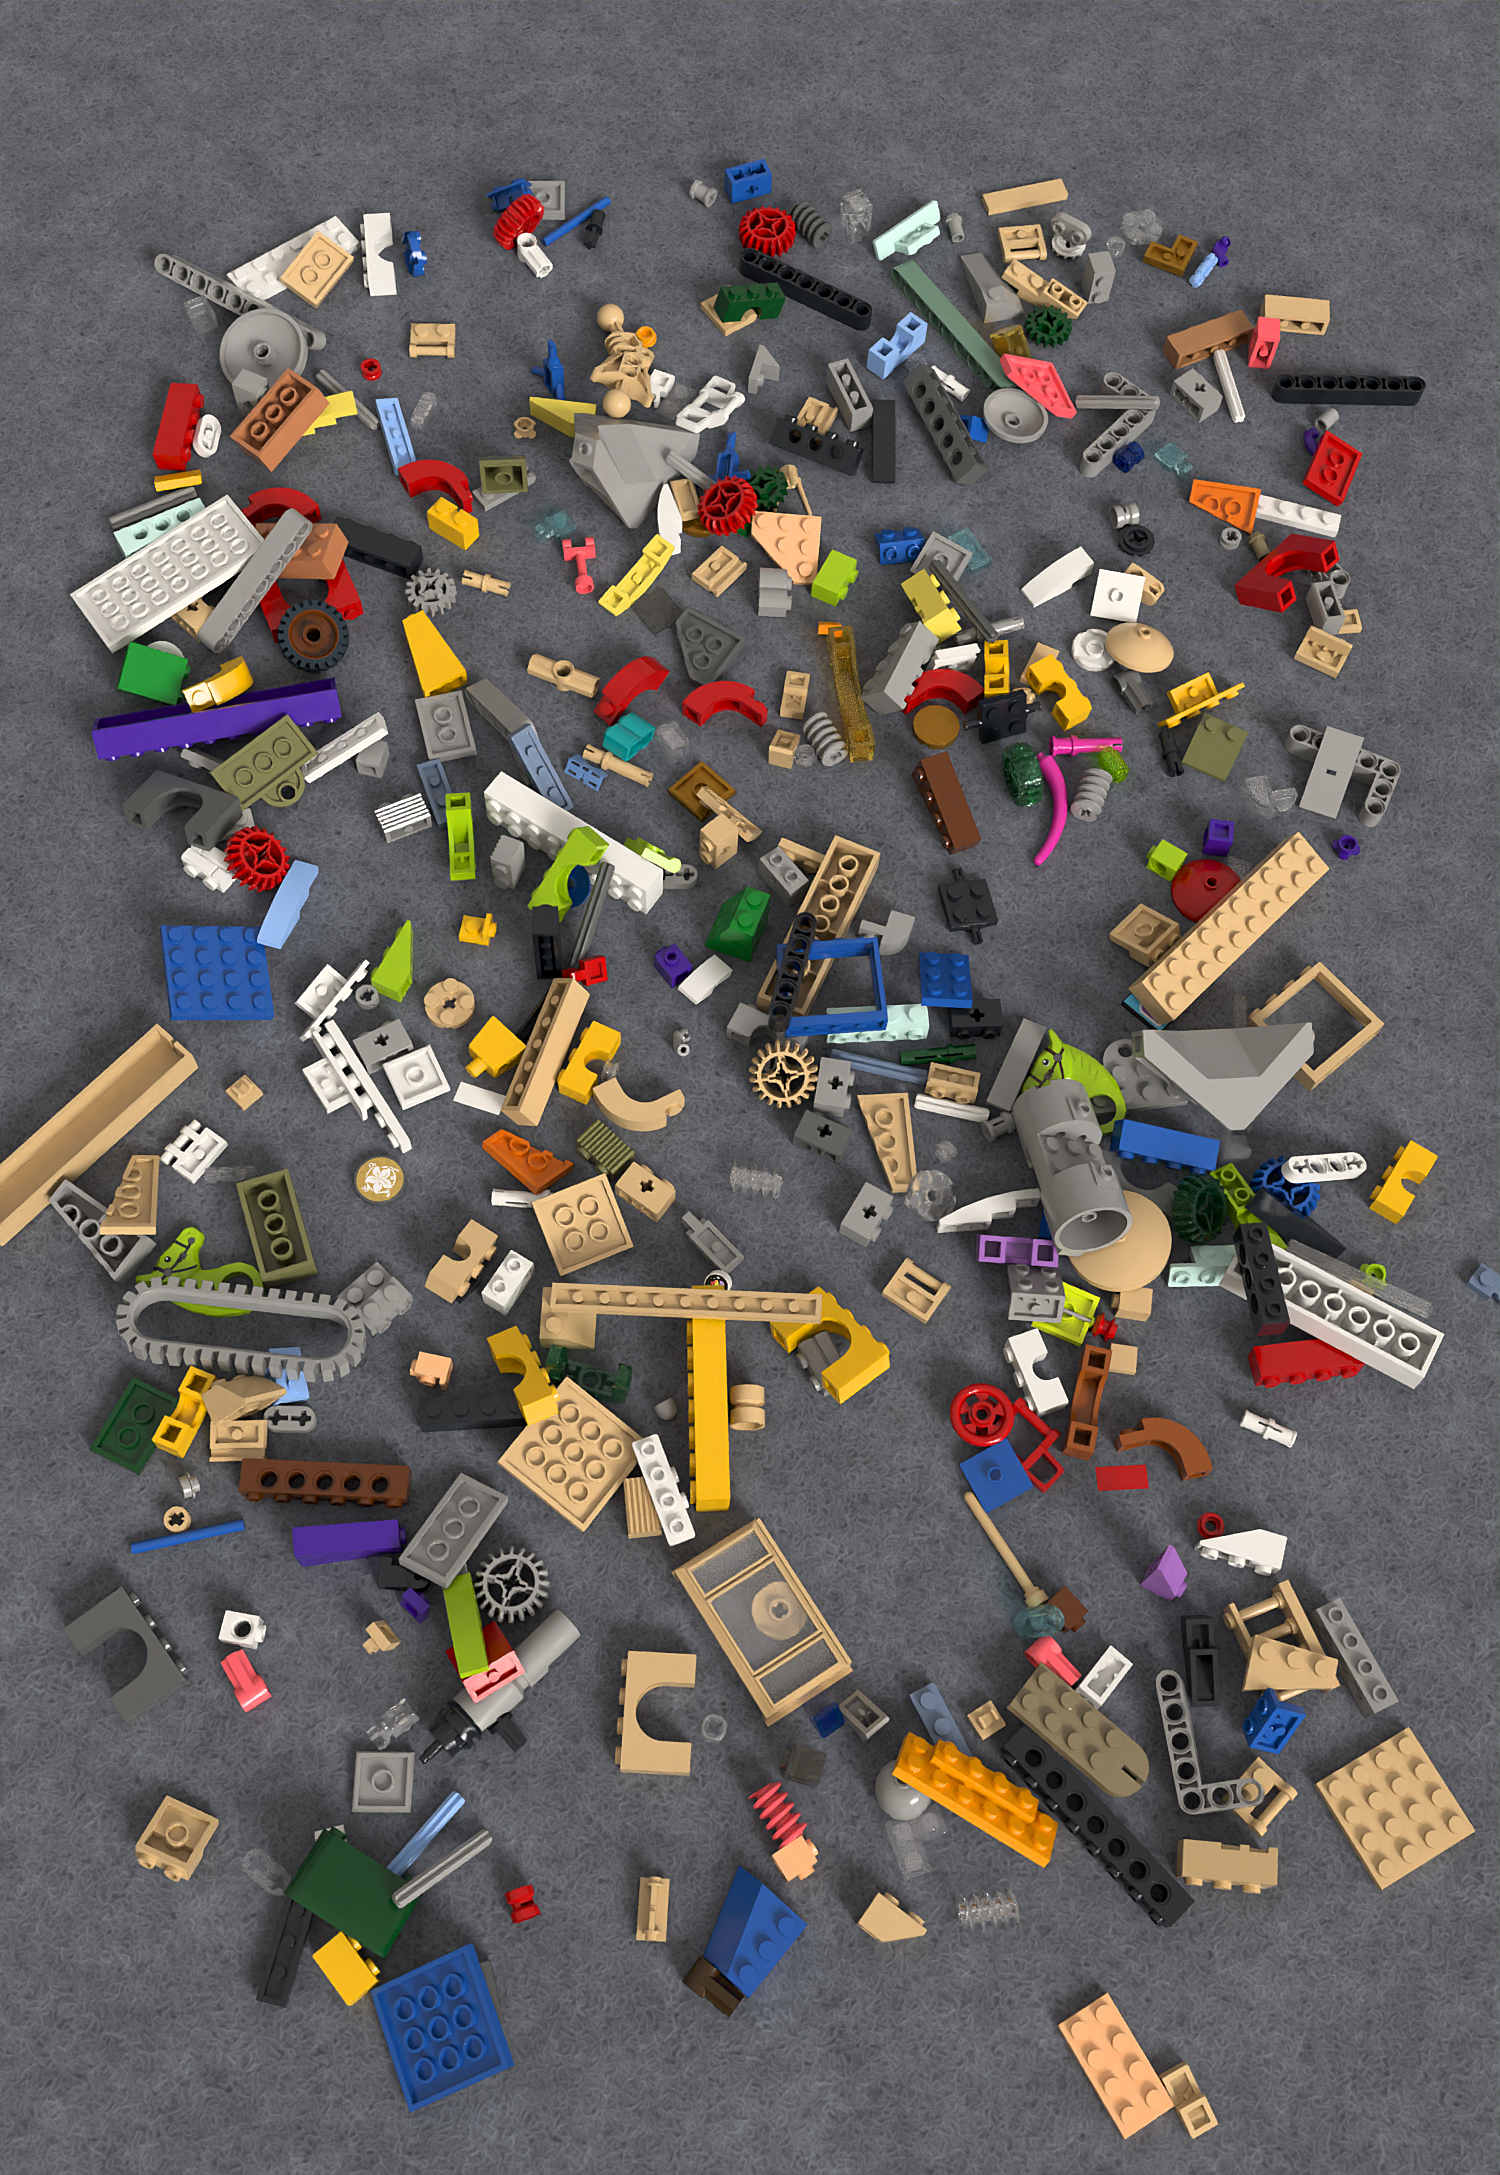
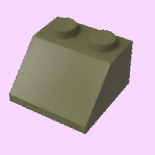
[479,455,528,494]
[1181,713,1249,783]

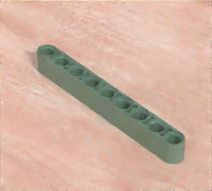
[891,260,1022,393]

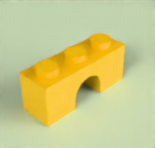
[984,640,1010,699]
[1025,654,1092,731]
[557,1021,621,1105]
[1369,1140,1438,1224]
[152,1366,218,1458]

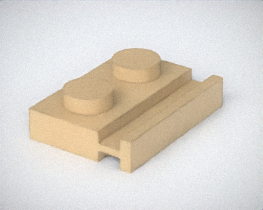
[793,397,838,446]
[692,546,747,597]
[209,1420,267,1462]

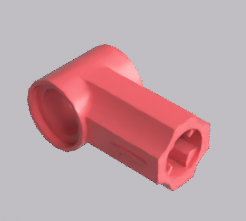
[1024,1633,1082,1687]
[221,1649,272,1712]

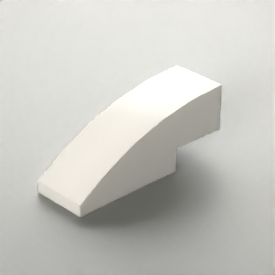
[658,484,682,555]
[1021,547,1094,607]

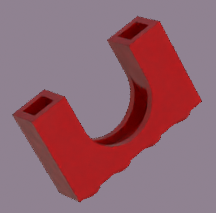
[1234,533,1340,613]
[258,559,364,643]

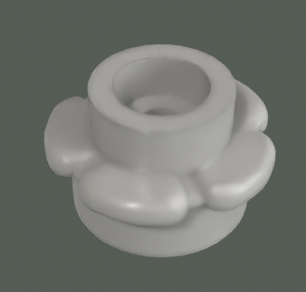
[178,1472,200,1499]

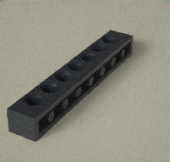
[1000,1724,1195,1928]

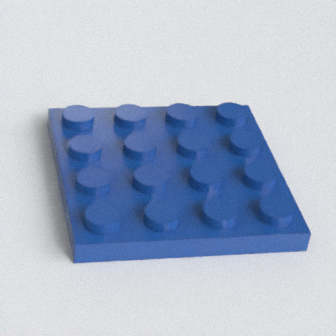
[159,925,274,1020]
[370,1943,514,2113]

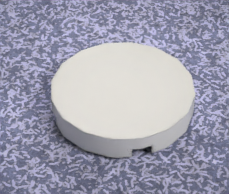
[1071,629,1115,672]

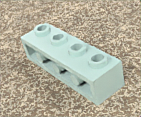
[826,1004,929,1044]

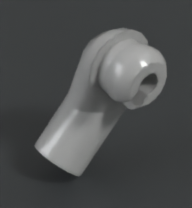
[673,1028,691,1056]

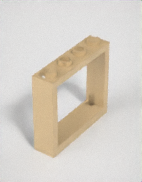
[1246,962,1384,1092]

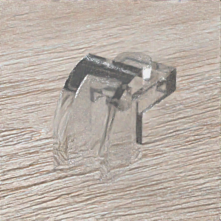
[1239,775,1298,819]

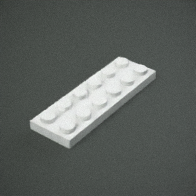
[227,216,361,301]

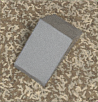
[836,1690,890,1743]

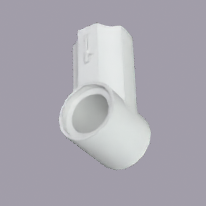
[517,233,553,278]

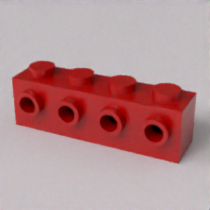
[152,383,204,471]
[1247,1339,1365,1388]

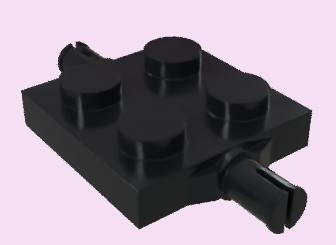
[963,689,1041,744]
[938,867,998,945]

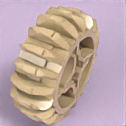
[749,1039,818,1108]

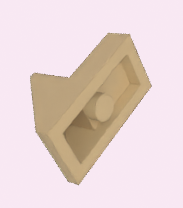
[769,729,801,769]

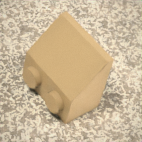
[539,1287,596,1350]
[201,1374,287,1425]

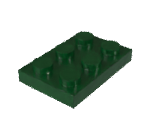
[90,1377,179,1475]

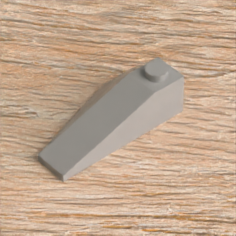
[960,253,1025,323]

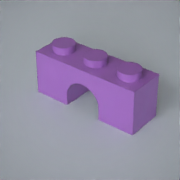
[975,1234,1059,1267]

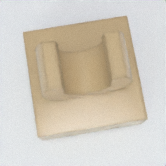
[225,1075,263,1111]
[363,1620,401,1654]
[966,1700,1006,1741]

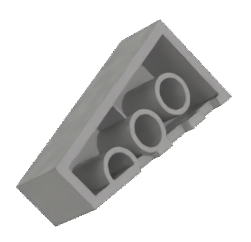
[860,621,939,715]
[49,1179,157,1287]

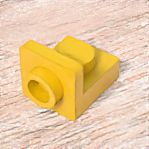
[459,913,497,946]

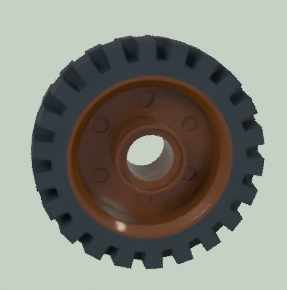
[278,600,349,673]

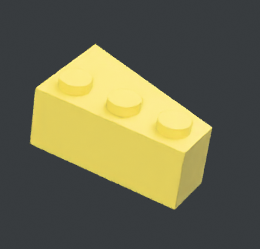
[901,569,961,644]

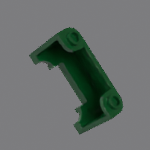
[283,1826,423,1959]

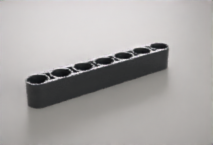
[739,248,872,331]
[1271,374,1426,406]

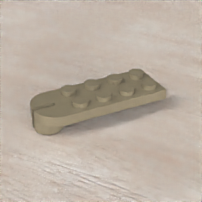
[1006,1662,1149,1798]

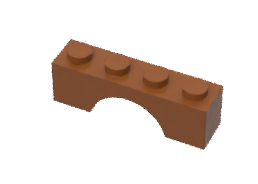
[1062,1344,1113,1461]

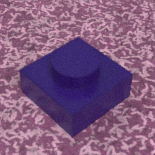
[400,1587,430,1624]

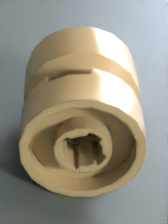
[730,1384,765,1430]

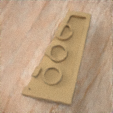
[100,1155,159,1235]

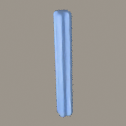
[386,1791,465,1877]

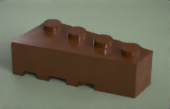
[911,751,982,855]

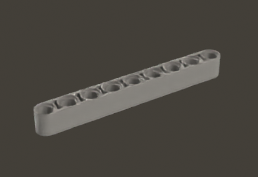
[154,253,326,350]

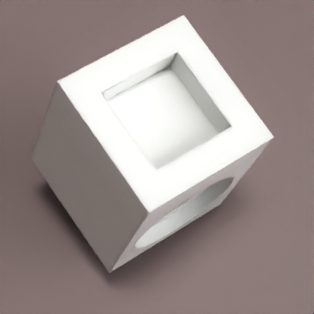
[218,1610,266,1649]

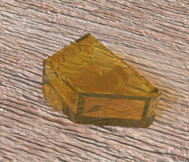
[990,324,1033,359]

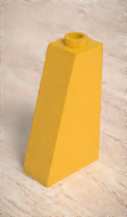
[402,610,468,698]

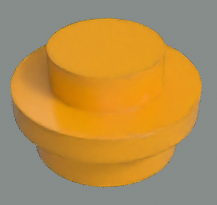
[636,326,657,348]

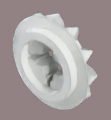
[1051,234,1086,260]

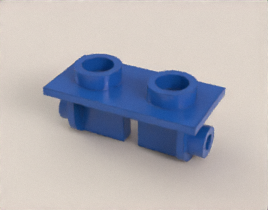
[486,178,533,212]

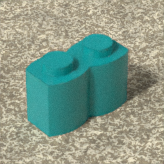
[602,712,656,761]

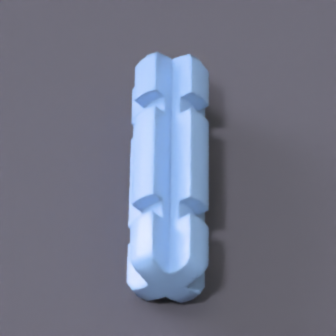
[1189,253,1218,288]

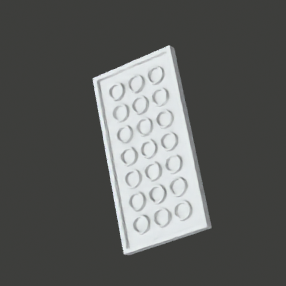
[70,495,264,654]

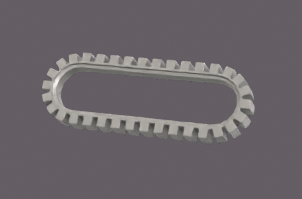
[116,1276,366,1382]

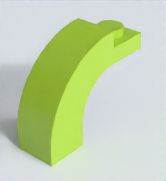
[445,792,476,881]

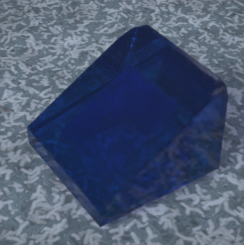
[811,1702,845,1738]

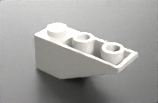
[1194,1529,1287,1576]

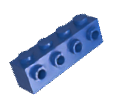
[1109,1119,1220,1176]

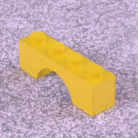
[487,1326,560,1426]

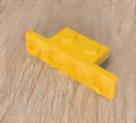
[1157,672,1245,728]

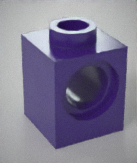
[1202,818,1234,857]

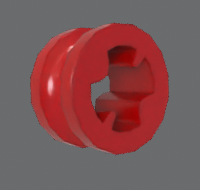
[361,358,382,381]

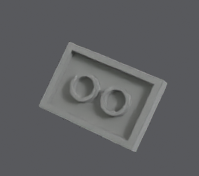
[415,690,477,762]

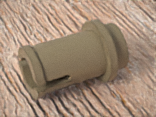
[1248,532,1270,562]

